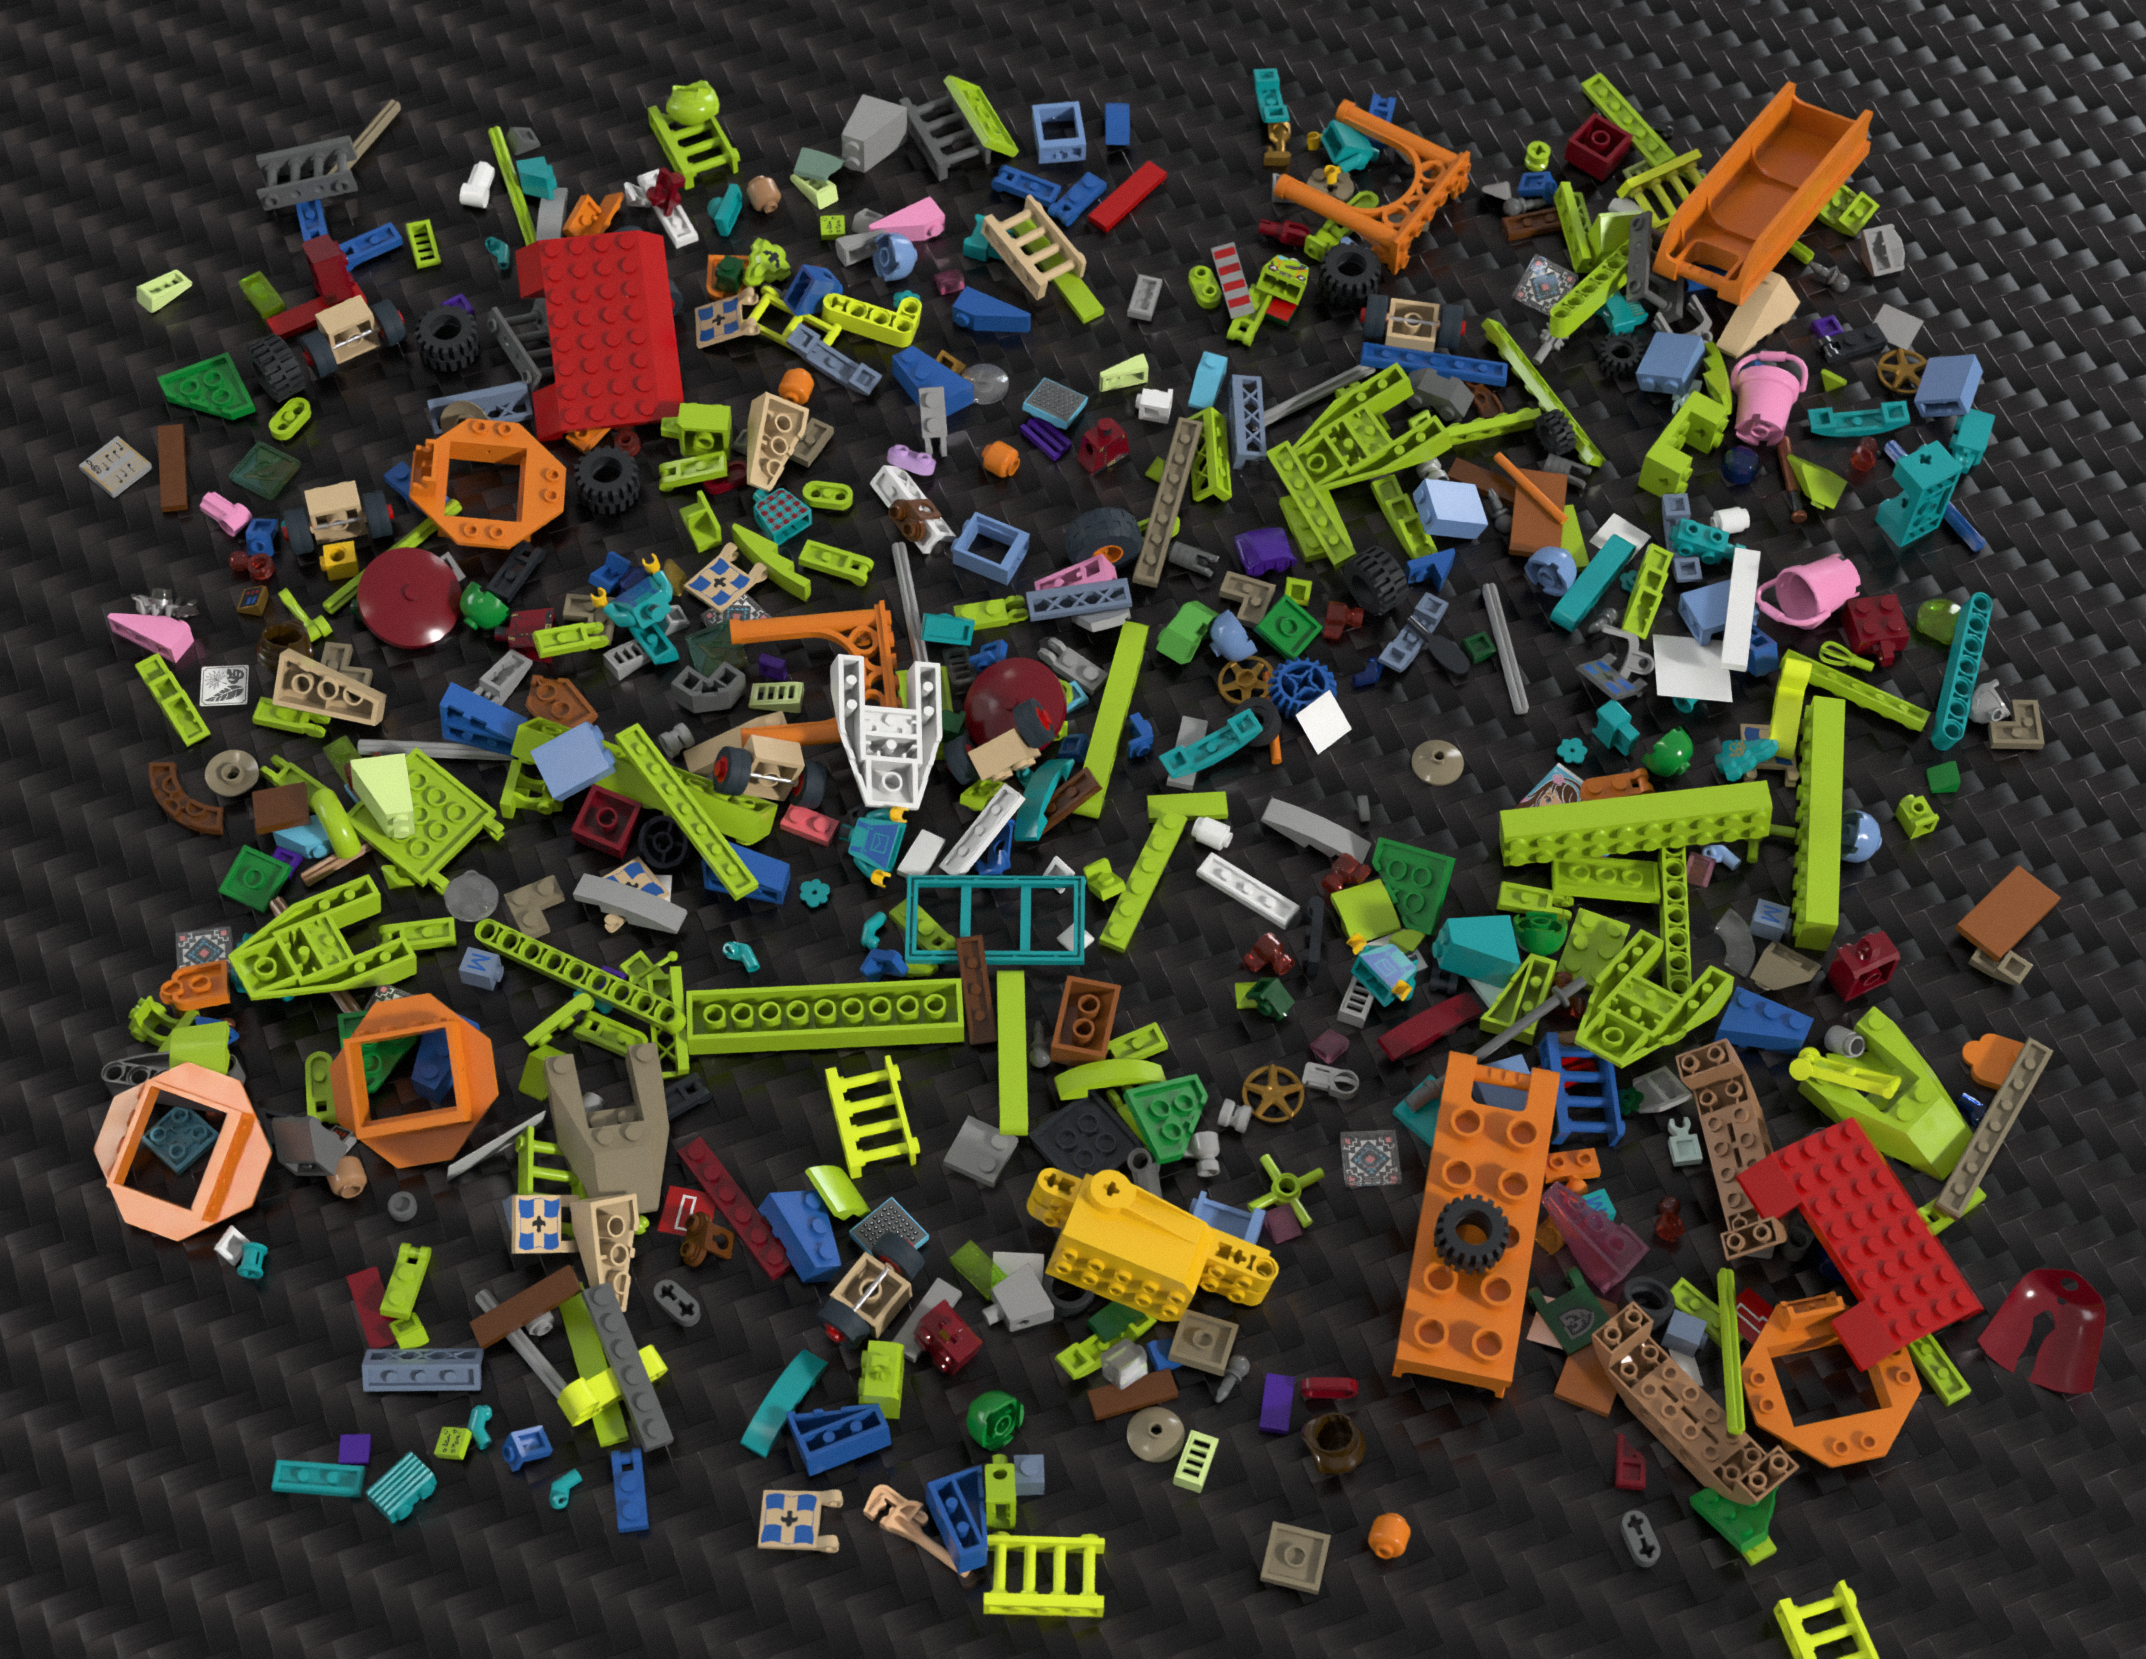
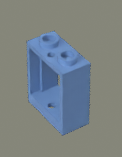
[1032,101,1086,164]
[951,512,1030,585]

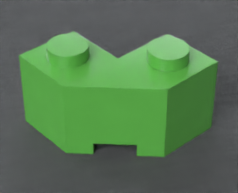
[1156,600,1220,664]

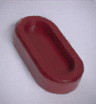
[702,460,747,494]
[1300,1377,1358,1399]

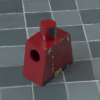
[1077,418,1130,476]
[495,608,556,663]

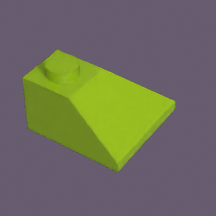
[1586,210,1642,268]
[1787,453,1847,510]

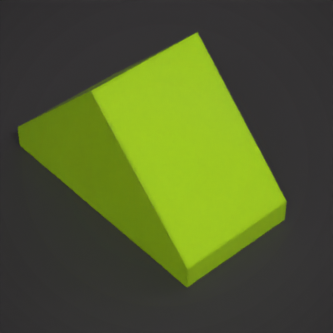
[518,1044,566,1102]

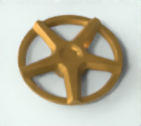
[1877,348,1928,394]
[1218,656,1275,706]
[1242,1064,1304,1122]

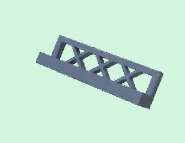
[1227,375,1267,470]
[427,381,534,439]
[1026,578,1132,622]
[362,1348,484,1391]

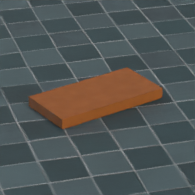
[1509,468,1568,557]
[1955,865,2061,963]
[1553,1296,1619,1418]

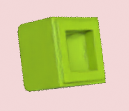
[388,1312,429,1349]

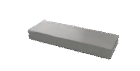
[1167,716,1208,790]
[892,1278,962,1362]

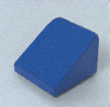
[1057,733,1091,764]
[1146,1338,1183,1372]

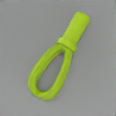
[1819,641,1874,672]

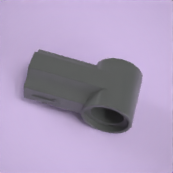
[1127,1148,1163,1199]

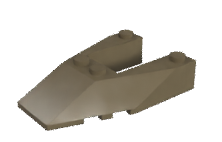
[543,1042,669,1214]

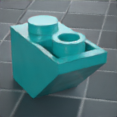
[516,156,557,200]

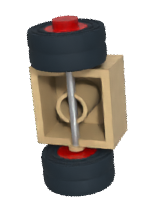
[1360,294,1466,352]
[299,295,407,378]
[282,480,394,555]
[943,698,1055,786]
[713,734,827,809]
[816,1231,925,1350]

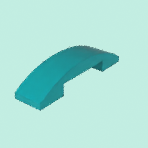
[1253,68,1289,123]
[1807,401,1910,437]
[1159,708,1263,779]
[1014,759,1075,841]
[740,1349,828,1458]

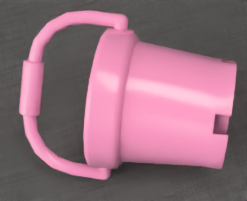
[1730,351,1808,446]
[1755,554,1861,630]

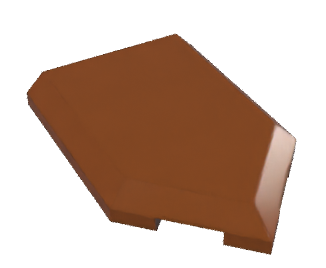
[525,675,598,728]

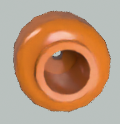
[778,368,814,405]
[982,441,1020,478]
[1368,1513,1410,1559]

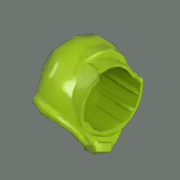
[666,80,720,126]

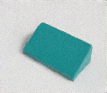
[628,622,680,665]

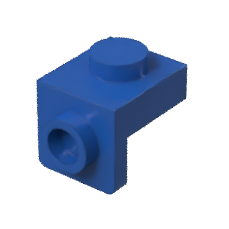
[589,551,631,594]
[969,639,1008,674]
[1127,712,1154,759]
[860,948,909,982]

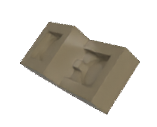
[1968,948,2033,986]

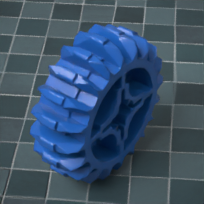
[1268,656,1337,722]

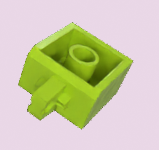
[661,403,733,460]
[858,1340,904,1419]

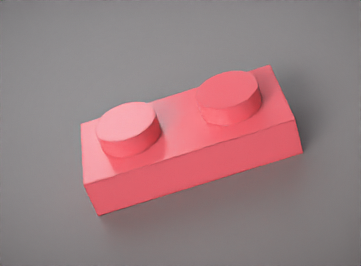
[780,804,840,847]

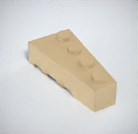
[272,648,387,726]

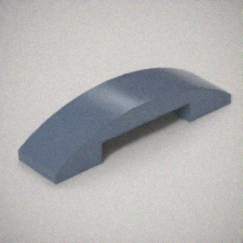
[786,323,882,396]
[1662,493,1703,582]
[1378,592,1449,673]

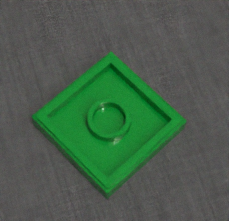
[1253,593,1323,662]
[218,844,292,915]

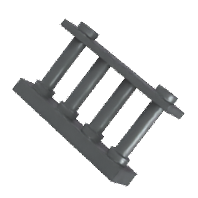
[899,86,993,181]
[257,135,358,211]
[1626,210,1684,324]
[487,298,555,393]

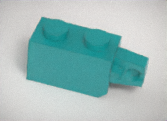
[1948,408,1995,474]

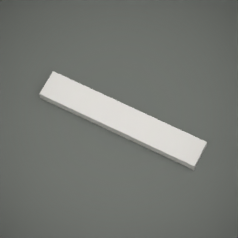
[1720,548,1761,672]

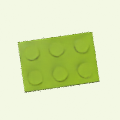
[1279,490,1353,563]
[1554,908,1630,992]

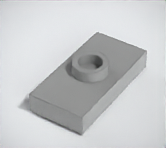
[1127,274,1162,321]

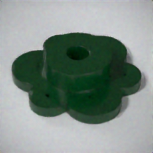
[1617,1087,1644,1115]

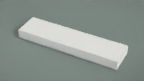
[637,169,698,249]
[939,783,1025,875]
[1196,852,1300,930]

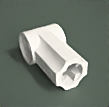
[460,161,495,208]

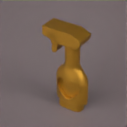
[1263,122,1291,166]

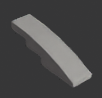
[536,188,568,241]
[473,649,532,706]
[1261,798,1372,868]
[573,873,687,934]

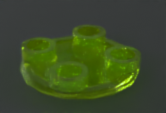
[1917,598,1961,644]

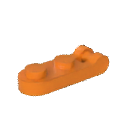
[1579,768,1655,801]

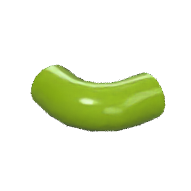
[311,788,362,859]

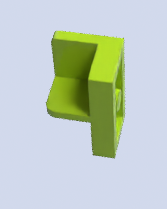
[679,490,722,553]

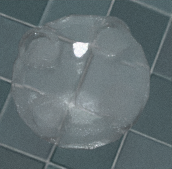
[444,870,499,922]

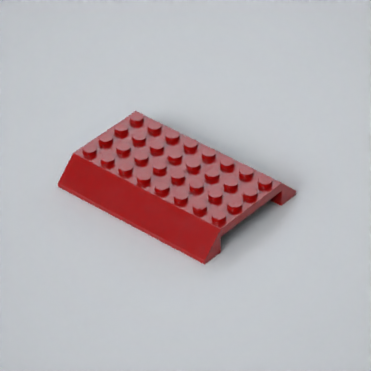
[515,230,684,442]
[1735,1117,1985,1372]

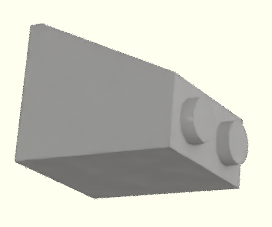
[842,94,907,173]

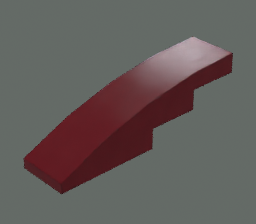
[1377,992,1482,1062]

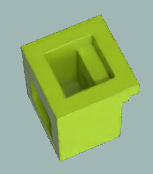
[1895,795,1939,839]

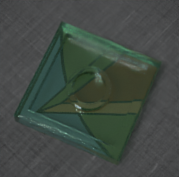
[229,440,301,501]
[684,618,750,678]

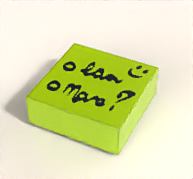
[820,215,845,240]
[434,1427,472,1460]

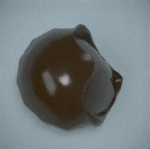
[254,618,314,674]
[1301,1412,1366,1475]

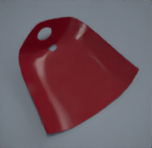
[1977,1269,2106,1394]

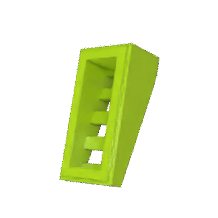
[406,219,441,269]

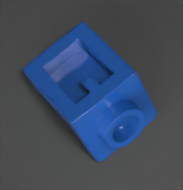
[1517,171,1557,204]
[246,518,279,556]
[502,1425,553,1471]

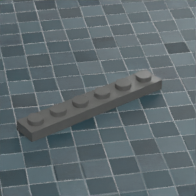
[581,1281,674,1452]

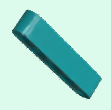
[1550,534,1636,632]

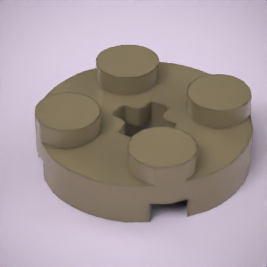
[1307,168,1354,204]

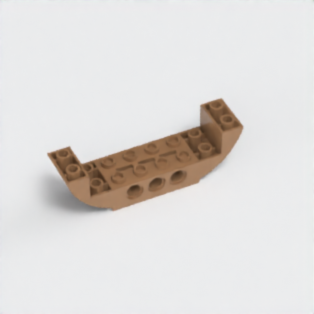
[1675,1038,1789,1261]
[1591,1301,1799,1505]

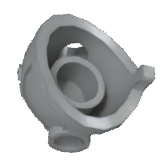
[1968,679,2011,724]

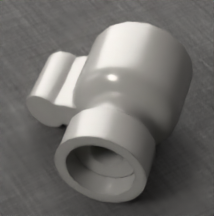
[1182,1131,1220,1177]

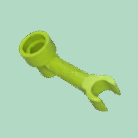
[277,588,333,643]

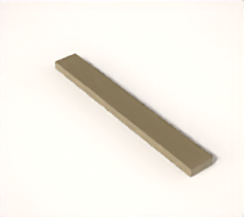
[1132,417,1203,588]
[1933,1037,2053,1221]

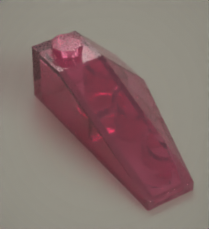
[1541,1181,1650,1294]

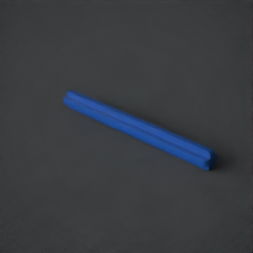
[1884,440,1985,552]

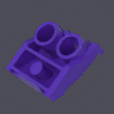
[1233,528,1297,577]

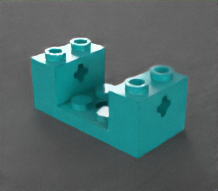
[1875,440,1963,548]

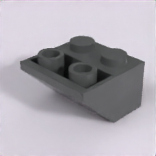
[271,1115,348,1176]

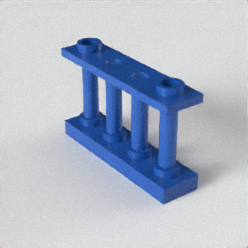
[1538,1032,1625,1146]

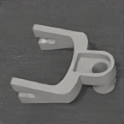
[1651,294,1713,344]
[1600,623,1654,679]

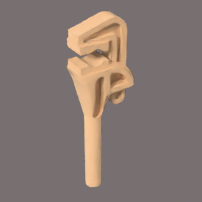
[863,1485,971,1578]

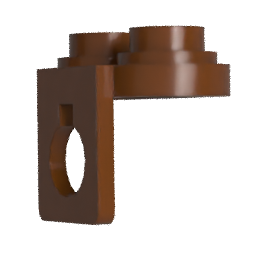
[888,499,942,542]
[680,1211,735,1267]

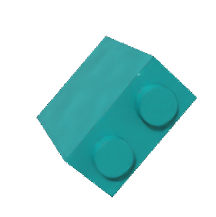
[1432,915,1521,988]

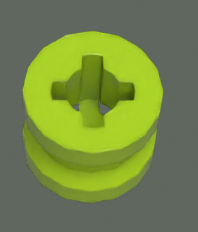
[1525,141,1550,171]

